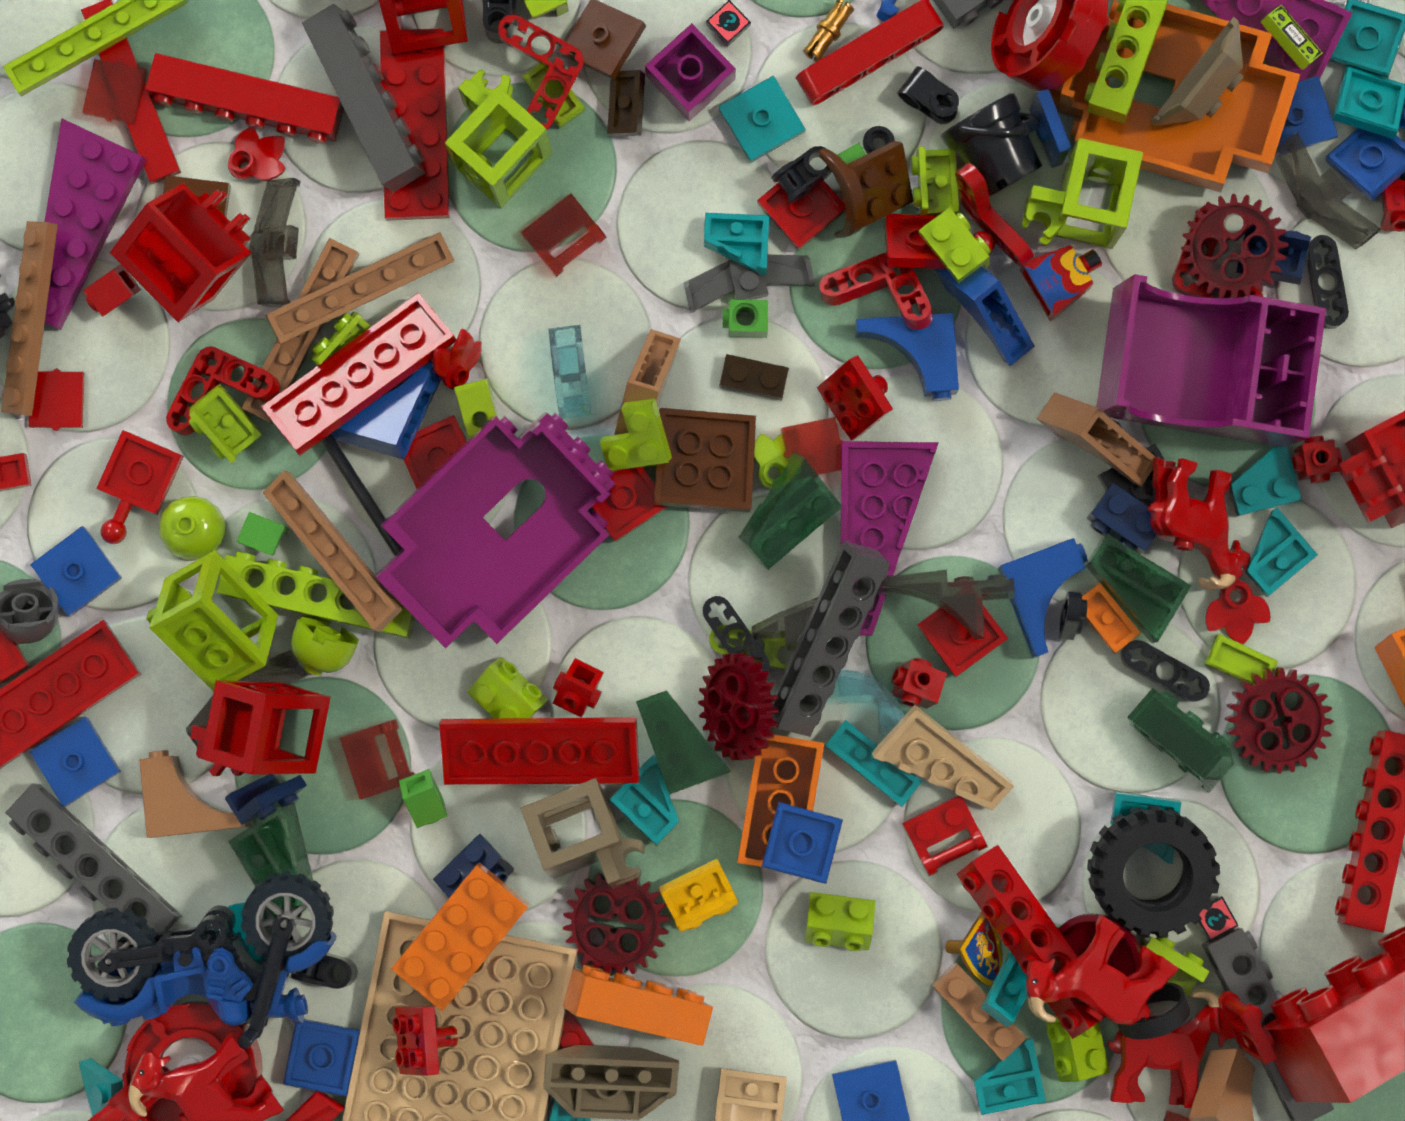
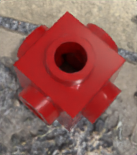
[1292,436,1342,484]
[552,658,604,718]
[891,658,947,709]

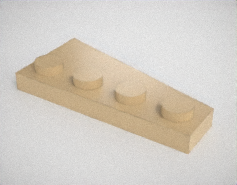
[872,705,1014,810]

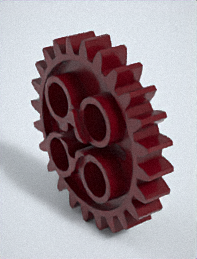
[1181,194,1289,298]
[698,653,779,761]
[1225,667,1334,774]
[563,872,670,975]

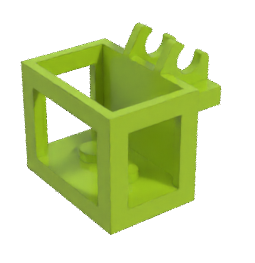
[445,70,552,208]
[1021,138,1143,249]
[146,550,278,691]

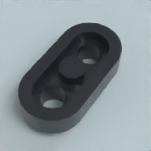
[1059,592,1087,640]

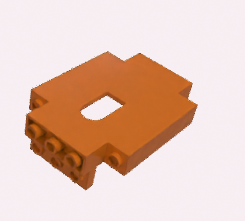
[1048,0,1300,192]

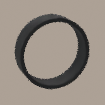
[1118,982,1190,1040]

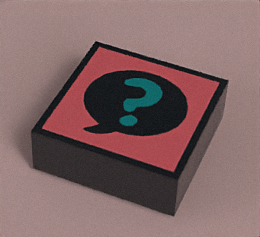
[706,0,751,46]
[1198,896,1239,941]

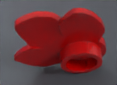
[228,127,286,181]
[433,329,482,390]
[1205,580,1271,644]

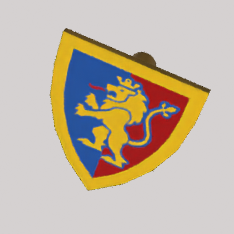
[945,911,1003,987]

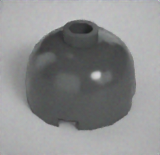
[0,579,59,644]

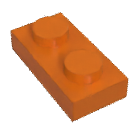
[1082,583,1141,654]

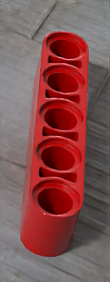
[795,0,945,106]

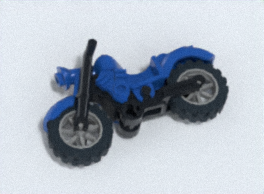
[67,872,337,1049]

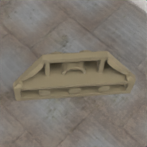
[1150,17,1244,126]
[543,1045,679,1120]

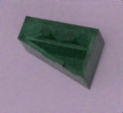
[738,451,842,570]
[1085,535,1192,644]
[1127,688,1234,793]
[636,690,731,795]
[228,803,313,918]

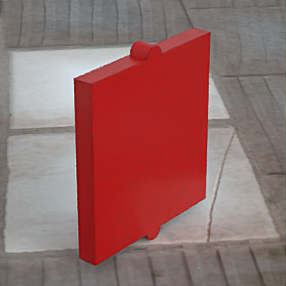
[28,368,84,431]

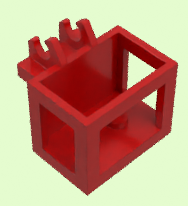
[379,0,468,54]
[109,183,252,323]
[1336,411,1405,528]
[190,680,331,776]

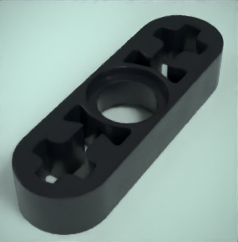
[1306,235,1349,329]
[703,596,769,671]
[1121,640,1210,702]

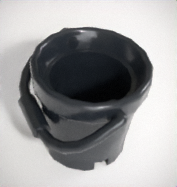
[941,93,1043,197]

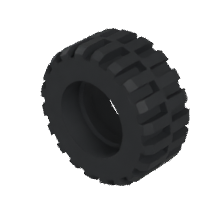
[1087,806,1220,938]

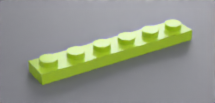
[3,0,188,97]

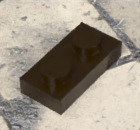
[607,70,645,137]
[719,354,789,401]

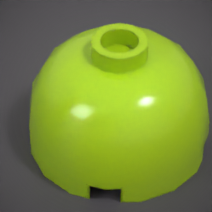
[159,496,226,561]
[291,616,359,676]

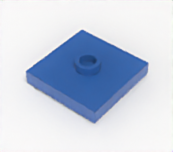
[1275,75,1338,158]
[1029,89,1071,168]
[1326,128,1405,201]
[30,526,122,617]
[30,717,121,807]
[761,802,843,884]
[283,1019,360,1097]
[832,1059,910,1121]

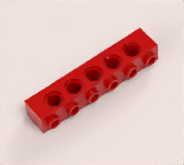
[1335,730,1405,933]
[956,845,1105,1039]

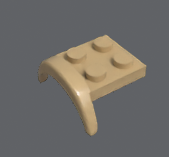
[714,1068,787,1121]

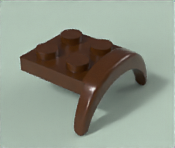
[818,141,913,238]

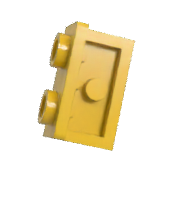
[658,859,739,932]

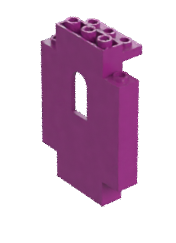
[375,412,615,649]

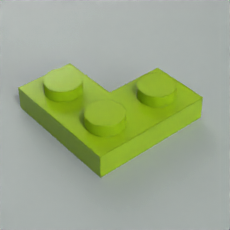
[600,398,672,471]

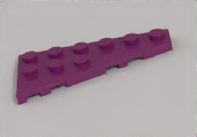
[1200,0,1352,82]
[44,118,147,330]
[840,441,939,636]

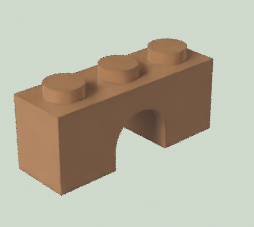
[931,962,1027,1061]

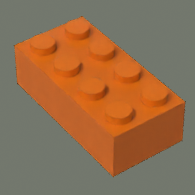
[737,734,824,867]
[391,862,530,1012]
[563,965,713,1046]

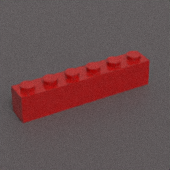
[145,53,344,144]

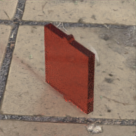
[82,59,147,124]
[781,417,843,480]

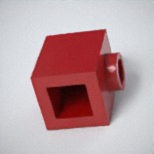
[83,265,141,317]

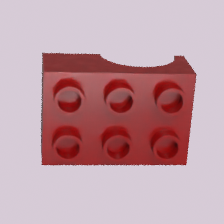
[1262,926,1405,1103]

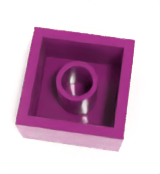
[645,23,736,122]

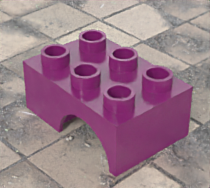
[1096,274,1326,447]

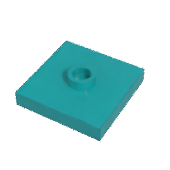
[1329,0,1405,79]
[1333,66,1405,139]
[719,75,806,163]

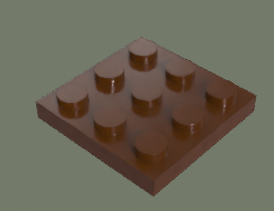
[653,408,756,512]

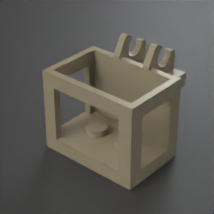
[520,778,645,889]

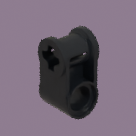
[483,0,517,44]
[897,66,959,124]
[771,146,832,204]
[290,953,358,989]

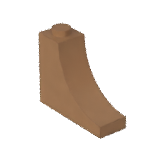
[614,329,681,435]
[1036,392,1155,487]
[139,750,251,838]
[1188,1048,1256,1121]

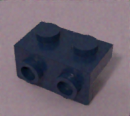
[1236,225,1311,285]
[1087,483,1156,555]
[225,774,307,825]
[433,834,514,898]

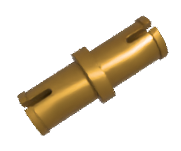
[803,0,854,62]

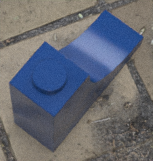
[934,266,1035,366]
[855,313,959,401]
[331,361,441,460]
[998,538,1088,659]

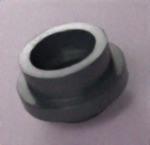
[863,126,895,154]

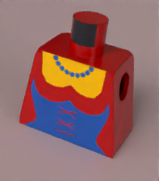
[1019,245,1102,321]

